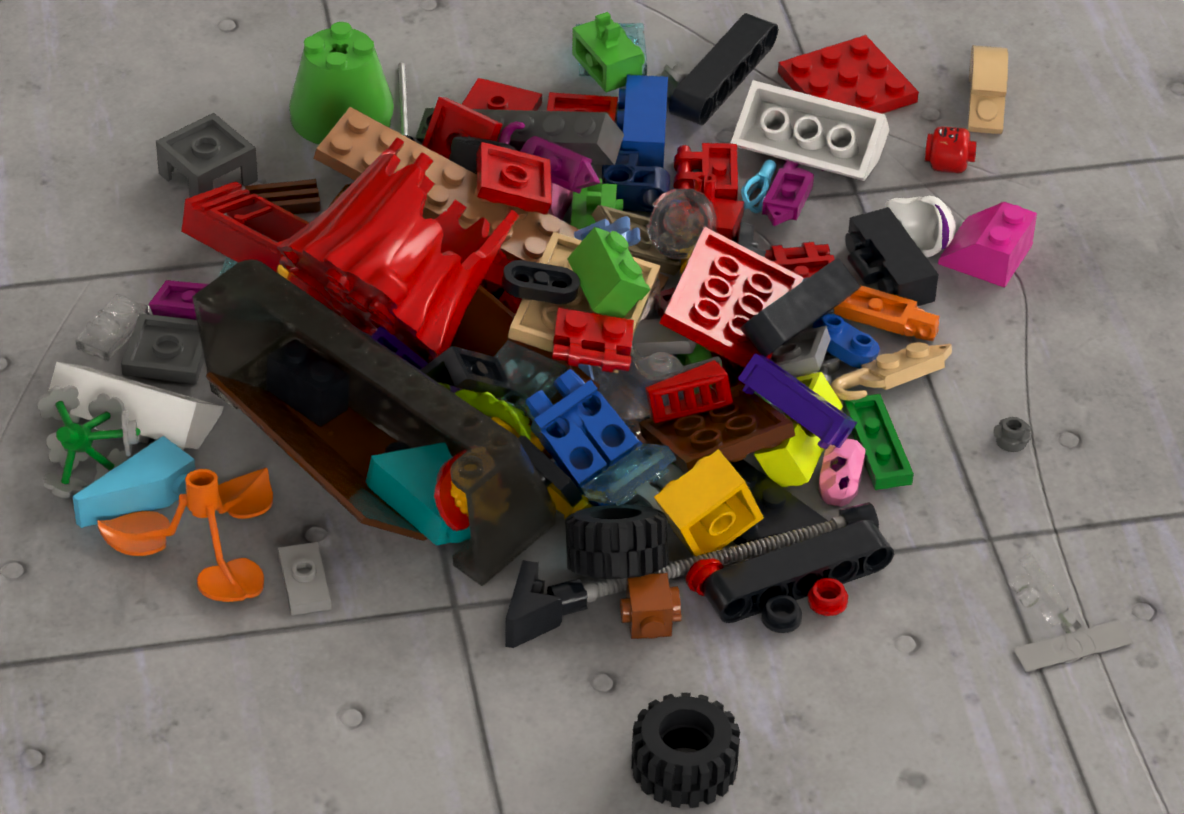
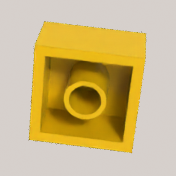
[654,449,764,557]

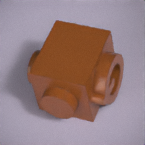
[620,573,681,639]

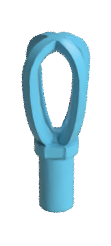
[741,160,777,213]

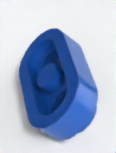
[812,314,880,369]

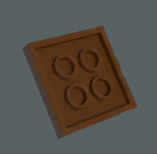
[639,383,795,473]

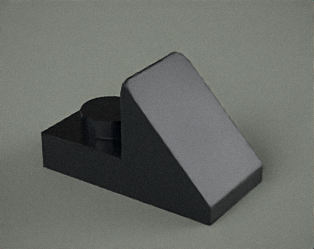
[505,560,562,648]

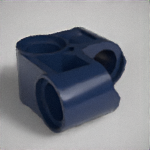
[601,150,671,213]

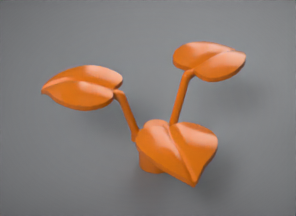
[97,468,273,602]

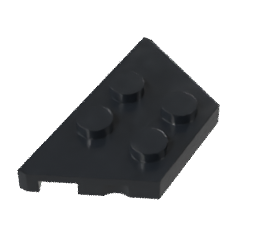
[730,459,828,545]

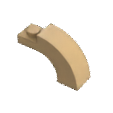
[967,45,1008,134]

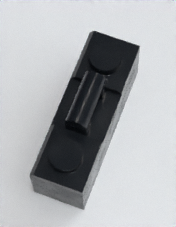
[845,207,939,306]

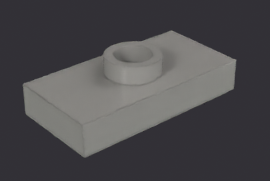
[278,542,331,616]

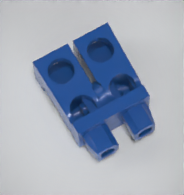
[524,369,640,490]

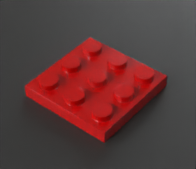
[778,35,919,114]

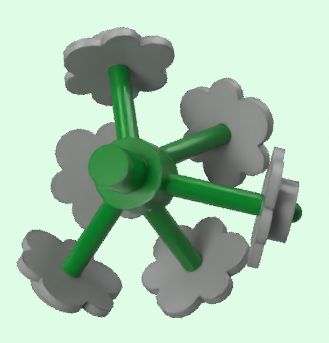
[36,386,141,498]

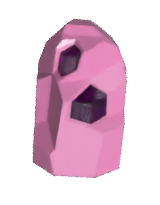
[818,439,866,507]

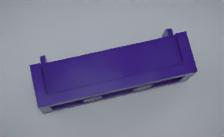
[738,353,857,449]

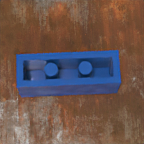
[617,75,668,168]

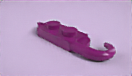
[498,121,600,193]
[762,160,824,226]

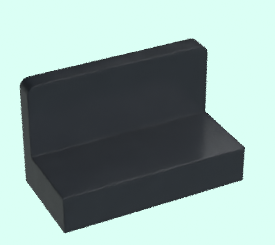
[419,346,512,398]

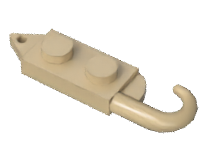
[830,342,952,401]

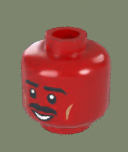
[925,126,977,173]

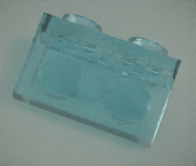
[494,340,568,418]

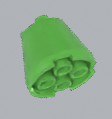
[289,22,394,145]

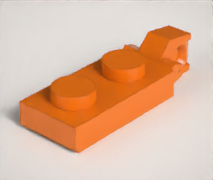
[834,285,940,341]

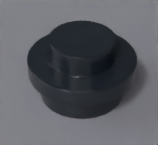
[761,595,802,633]

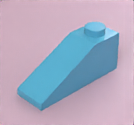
[73,436,196,528]

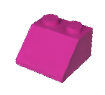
[938,202,1037,288]

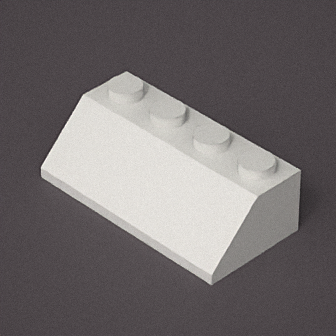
[731,80,889,181]
[49,362,224,451]

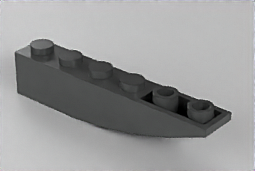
[416,108,624,165]

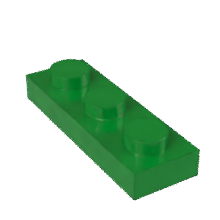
[842,394,914,490]

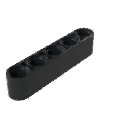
[669,13,778,125]
[740,258,861,357]
[702,520,894,623]

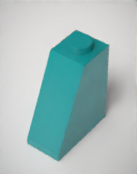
[366,442,478,545]

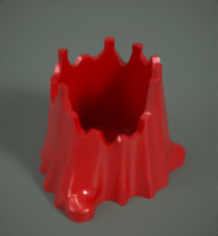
[277,137,519,363]

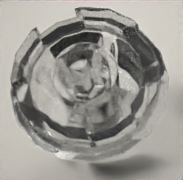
[646,189,718,259]

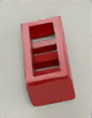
[645,360,733,423]

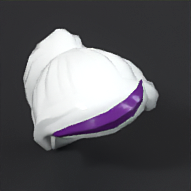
[885,196,956,257]

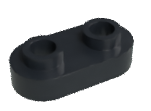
[502,260,580,304]

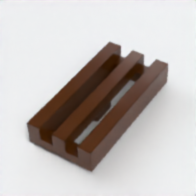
[245,179,321,214]

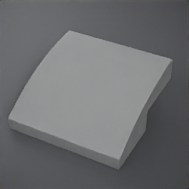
[630,319,697,356]

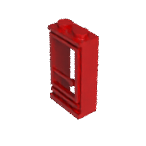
[181,181,309,283]

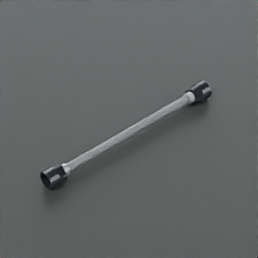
[547,502,879,616]

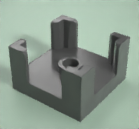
[156,113,258,198]

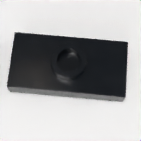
[511,435,583,507]

